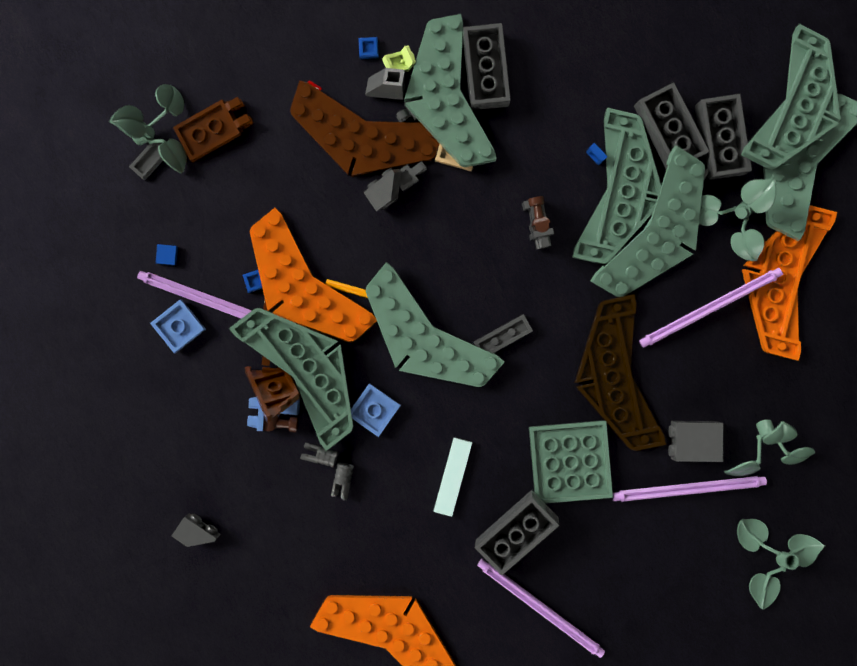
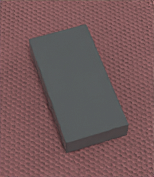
[129,143,163,180]

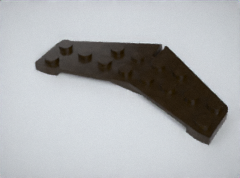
[574,294,666,451]

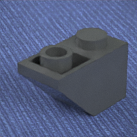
[365,68,406,100]
[364,168,401,212]
[172,513,221,547]

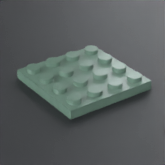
[529,420,613,503]

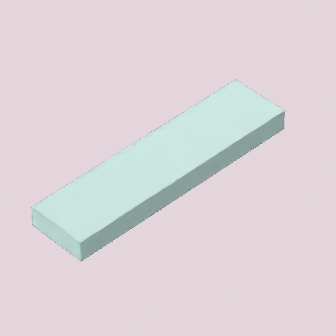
[434,437,472,517]

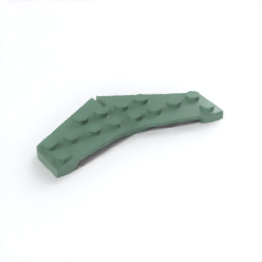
[404,14,496,167]
[741,24,841,170]
[763,94,857,241]
[572,108,661,264]
[590,146,705,297]
[366,262,505,387]
[229,308,353,451]

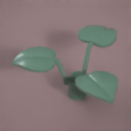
[110,84,187,173]
[699,178,776,261]
[724,420,815,477]
[737,519,825,609]

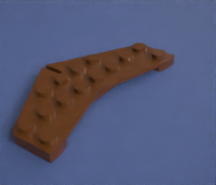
[290,80,440,177]

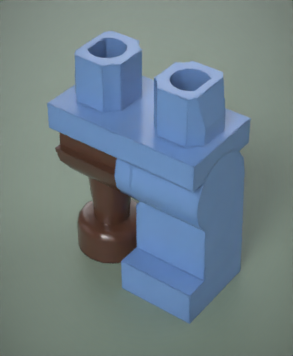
[247,396,300,433]

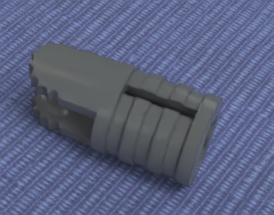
[300,443,338,468]
[331,462,354,500]

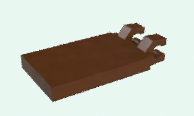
[173,97,254,162]

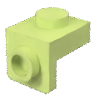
[382,46,416,72]

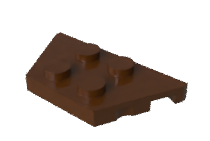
[245,366,300,422]

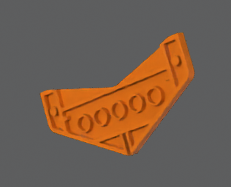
[742,205,837,361]
[250,208,377,342]
[310,595,456,666]

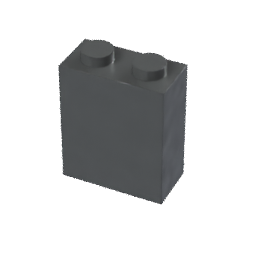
[668,421,723,462]

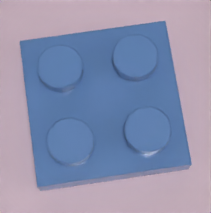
[150,299,206,353]
[351,383,401,437]

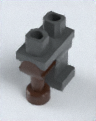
[522,196,554,250]

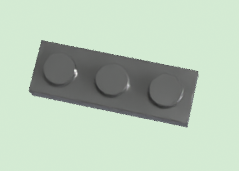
[473,314,533,353]

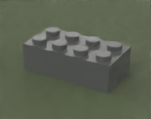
[462,23,510,110]
[634,83,709,170]
[695,94,752,181]
[475,490,559,576]

